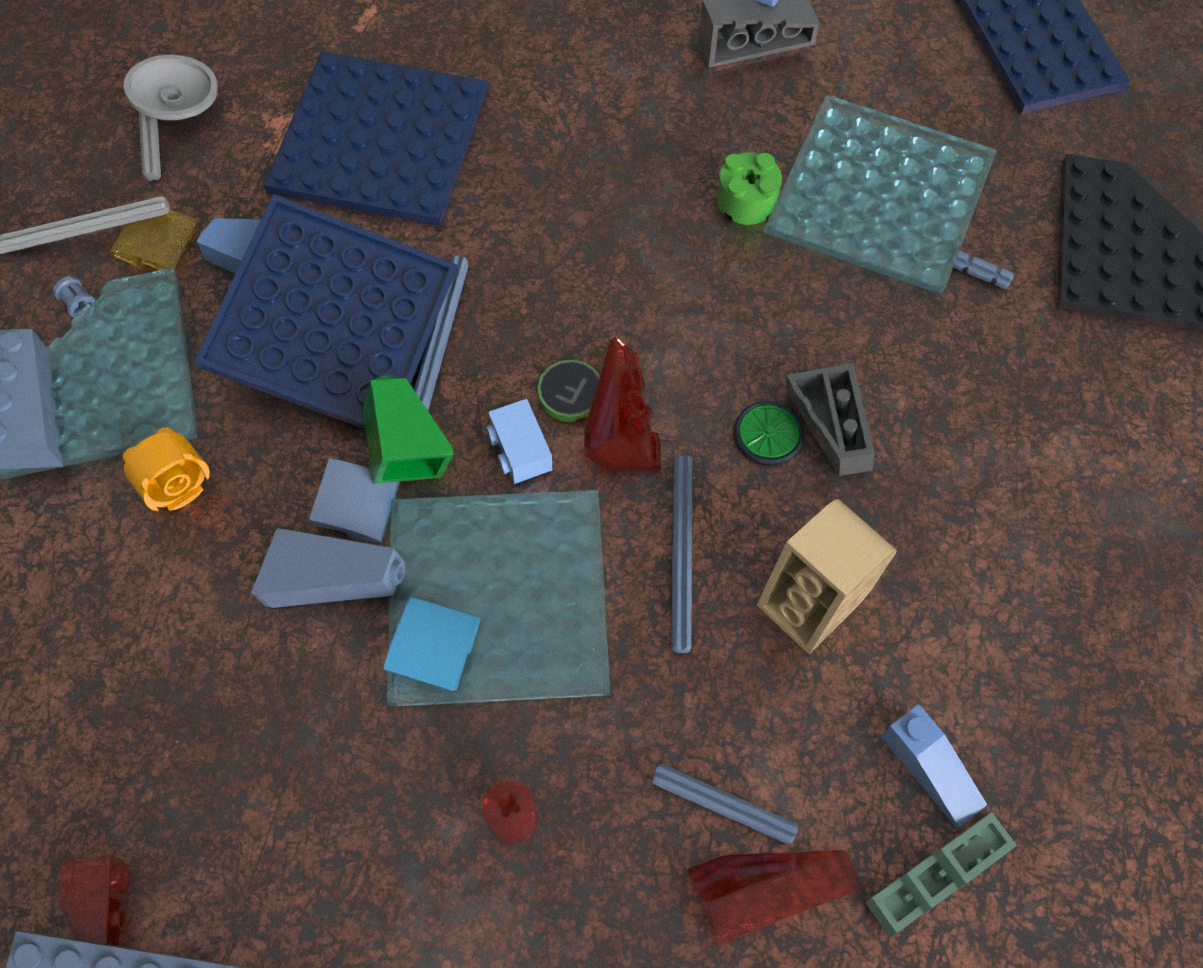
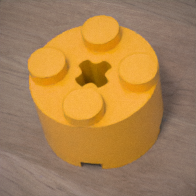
[122,427,210,511]

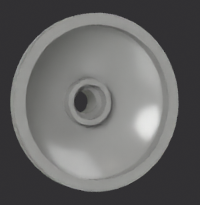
[123,55,218,121]

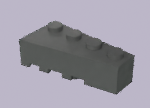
[698,0,820,68]

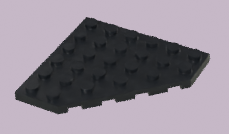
[1057,154,1203,332]

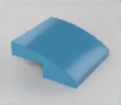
[383,596,481,691]

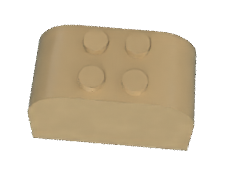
[757,499,897,654]

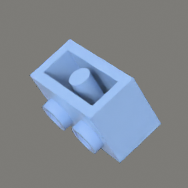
[486,399,553,484]

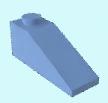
[881,704,987,829]

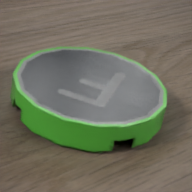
[537,360,604,422]

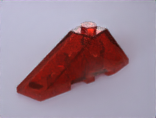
[584,337,661,472]
[687,850,863,948]

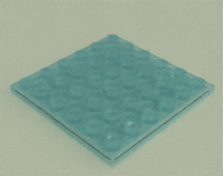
[764,94,997,295]
[387,490,610,707]

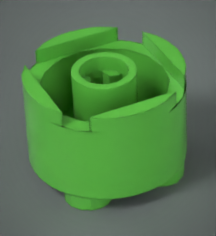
[717,152,782,225]

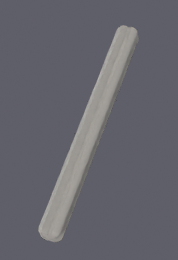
[0,196,170,255]

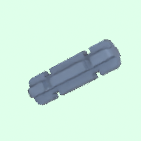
[951,251,1014,289]

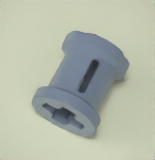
[52,276,96,319]

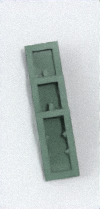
[865,812,1017,938]

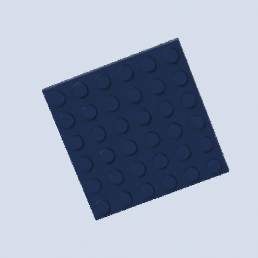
[264,51,488,226]
[194,194,458,429]

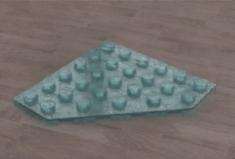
[0,268,198,480]

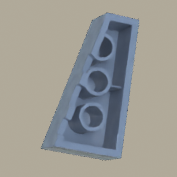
[0,329,64,469]

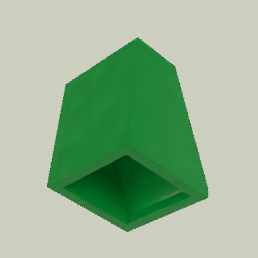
[362,375,454,484]

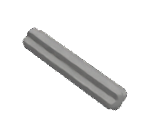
[138,111,161,181]

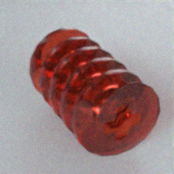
[483,781,538,845]

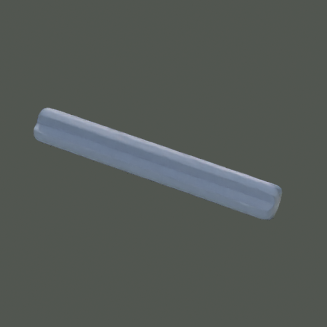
[652,764,798,844]

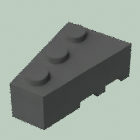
[786,363,875,476]

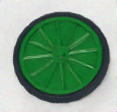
[734,401,804,465]

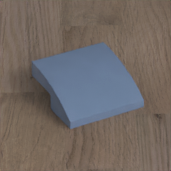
[309,458,400,544]

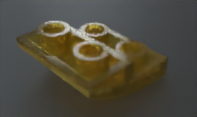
[110,210,198,275]

